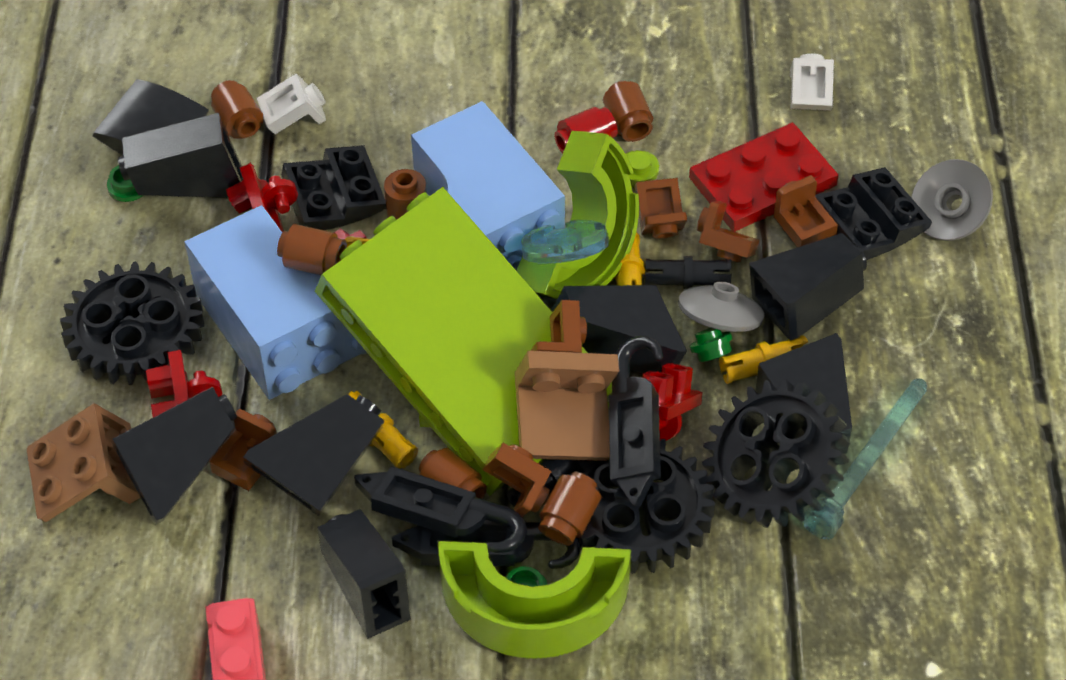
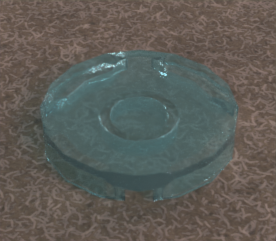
[521,220,609,264]

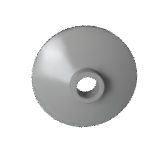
[911,159,993,241]
[678,282,764,332]

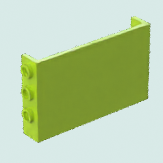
[315,187,612,496]

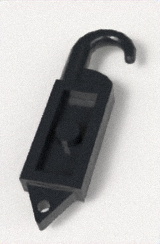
[609,336,663,509]
[354,466,527,553]
[392,520,581,569]

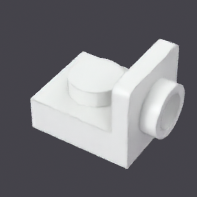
[790,54,834,111]
[257,73,326,134]

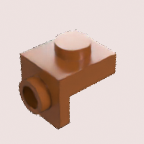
[774,176,838,247]
[635,178,687,239]
[697,201,760,262]
[530,300,587,353]
[209,409,277,491]
[482,443,551,517]

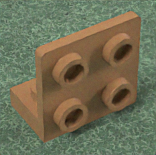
[515,351,619,461]
[27,403,140,522]

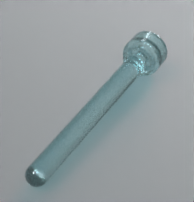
[802,378,927,540]

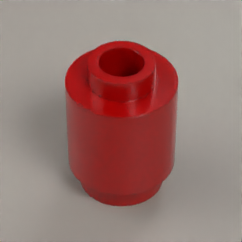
[554,107,618,153]

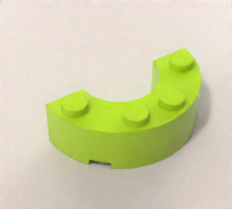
[517,131,639,299]
[439,541,631,659]

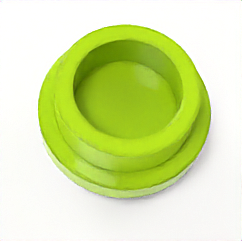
[626,150,659,188]

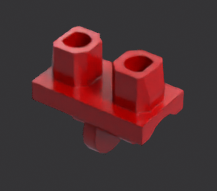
[226,162,298,232]
[146,350,222,417]
[642,363,703,441]

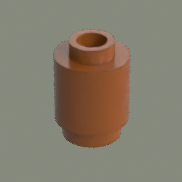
[211,80,264,139]
[603,81,653,142]
[384,169,427,219]
[277,224,347,275]
[419,448,487,499]
[538,472,602,546]

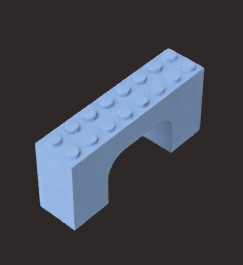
[184,101,565,400]

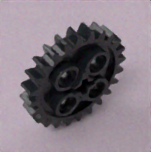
[60,261,205,385]
[702,379,850,528]
[569,439,715,573]

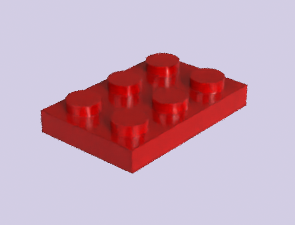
[689,122,839,232]

